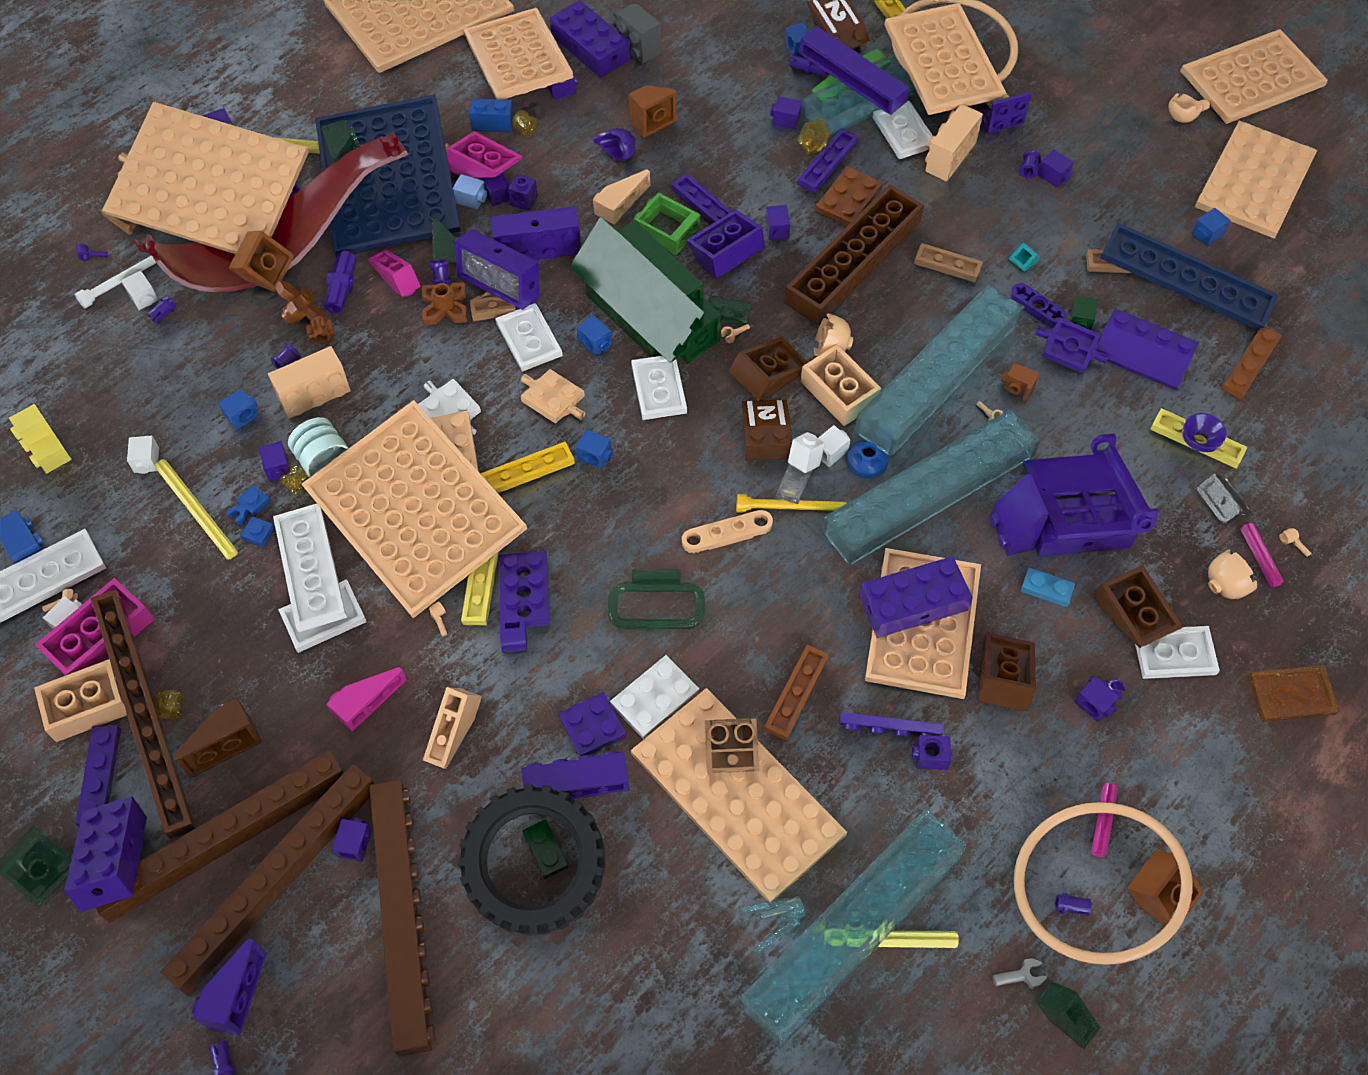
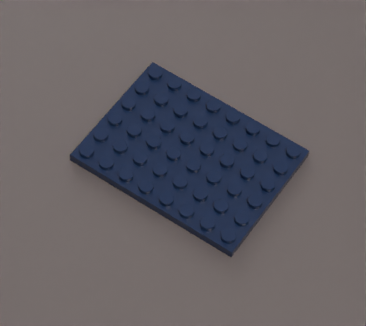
[315,94,461,257]

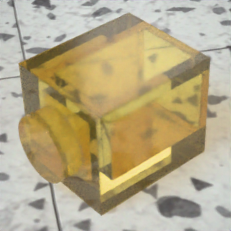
[797,118,832,155]

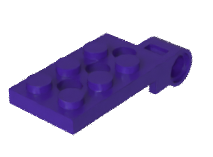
[499,551,550,653]

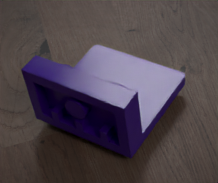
[979,92,1031,134]

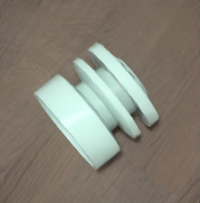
[288,417,349,477]

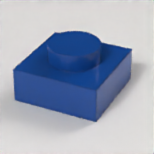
[240,516,275,547]

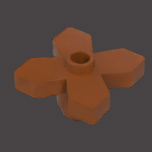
[274,280,328,325]
[422,282,467,325]

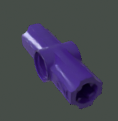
[323,250,357,314]

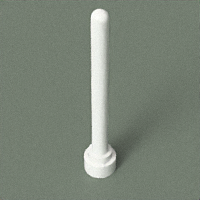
[75,256,156,309]

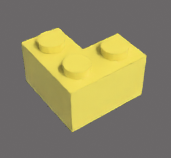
[9,404,72,474]

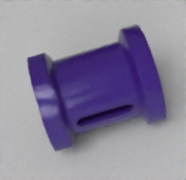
[1019,150,1042,178]
[429,259,451,285]
[271,344,301,369]

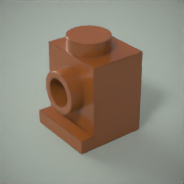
[1001,363,1039,402]

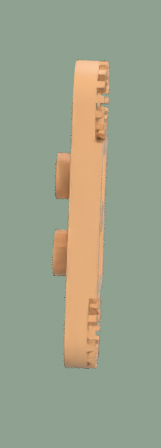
[682,510,773,554]

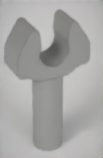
[993,958,1047,989]

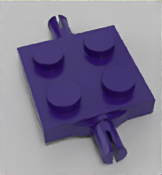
[1034,317,1109,374]

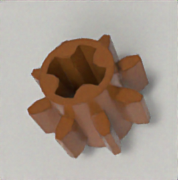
[306,316,335,344]

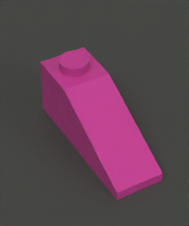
[367,249,421,297]
[326,667,407,732]

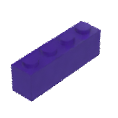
[521,751,629,799]

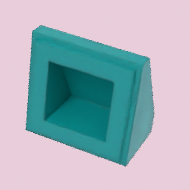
[1008,243,1041,272]

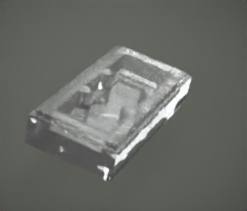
[776,464,812,504]

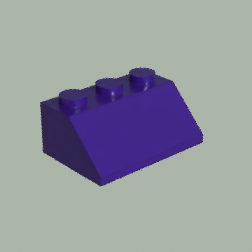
[686,209,765,279]

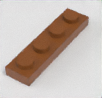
[1221,326,1283,400]
[764,645,829,741]

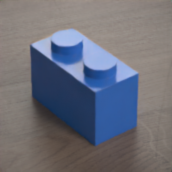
[469,98,514,133]
[0,510,45,564]

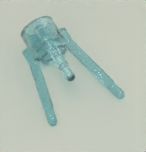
[742,896,806,954]

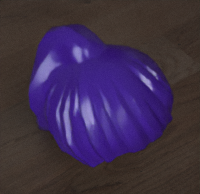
[593,128,636,161]

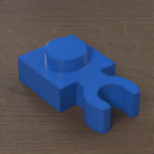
[226,485,271,526]

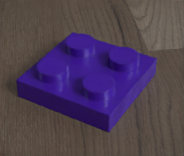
[558,692,626,757]

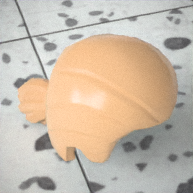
[1168,93,1210,123]

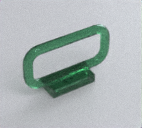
[608,569,705,629]

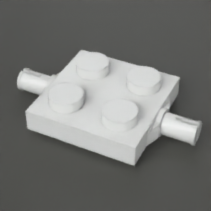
[418,379,482,435]

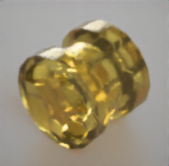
[512,110,538,136]
[280,465,309,494]
[157,690,183,719]

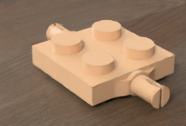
[521,369,585,424]

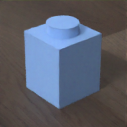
[453,174,487,210]

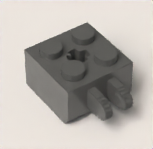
[613,4,661,64]

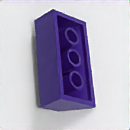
[1097,308,1199,390]

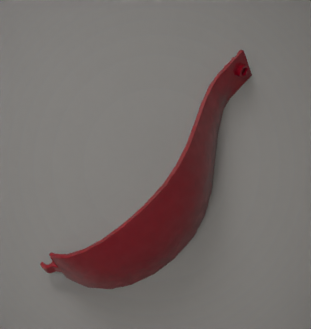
[135,132,408,292]

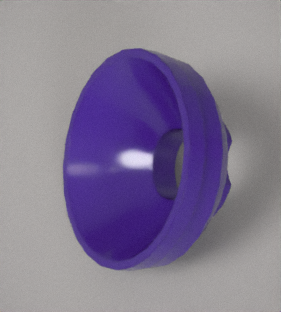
[1182,413,1227,452]

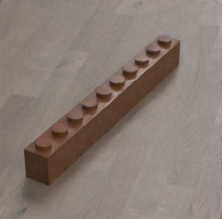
[91,590,196,839]
[96,750,344,923]
[160,764,374,997]
[370,780,435,1057]

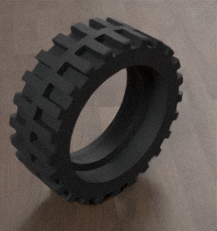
[458,784,606,936]

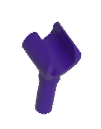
[76,244,108,261]
[1089,676,1126,699]

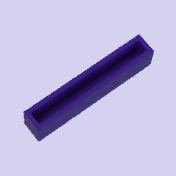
[800,26,909,115]

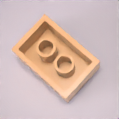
[925,104,983,181]
[801,344,881,426]
[268,346,351,419]
[34,659,127,742]

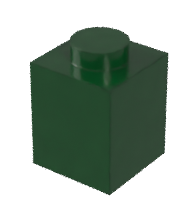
[1069,296,1097,330]

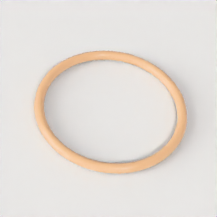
[892,0,1018,82]
[1014,802,1193,964]

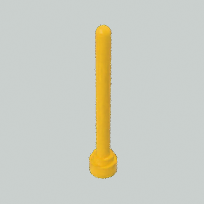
[736,494,849,513]

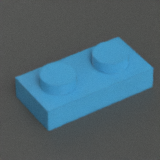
[1020,568,1075,607]

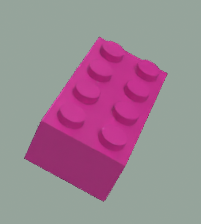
[35,578,155,676]

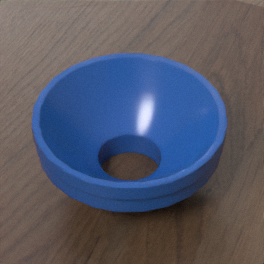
[846,440,889,478]

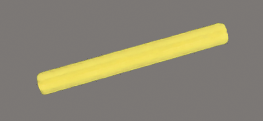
[824,930,959,948]

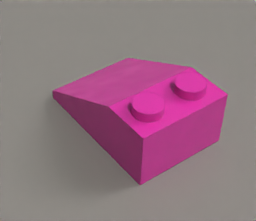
[447,131,522,178]

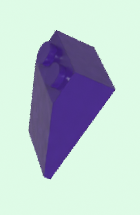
[990,473,1048,556]
[192,939,267,1036]

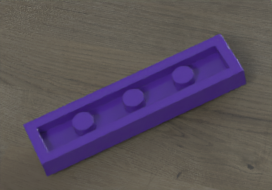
[797,128,859,194]
[671,173,732,224]
[839,712,944,737]
[75,726,121,827]

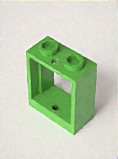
[634,193,700,255]

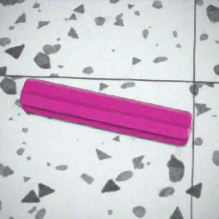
[1241,523,1283,588]
[1091,783,1118,858]

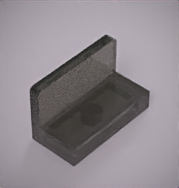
[1196,474,1251,525]

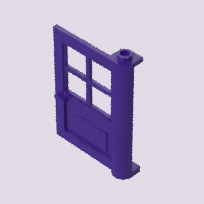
[1023,434,1158,539]

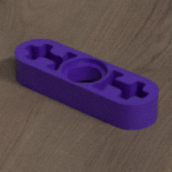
[1010,283,1067,329]

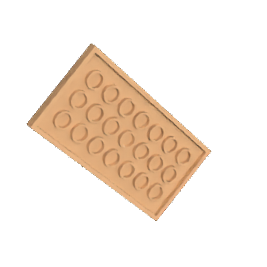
[631,688,847,904]

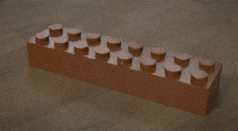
[784,184,924,325]

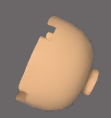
[814,313,853,357]
[1208,550,1257,599]

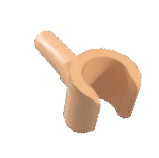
[721,324,750,343]
[976,401,1005,426]
[1279,528,1312,557]
[42,589,78,612]
[429,601,448,637]

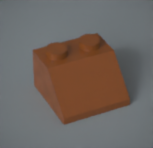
[629,85,677,138]
[229,231,295,292]
[1127,849,1204,926]

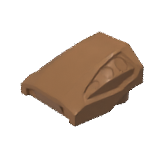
[705,718,759,774]

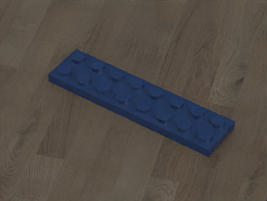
[1100,222,1278,330]

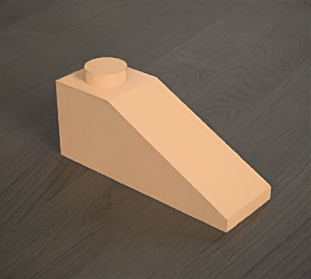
[593,169,650,225]
[423,687,482,769]

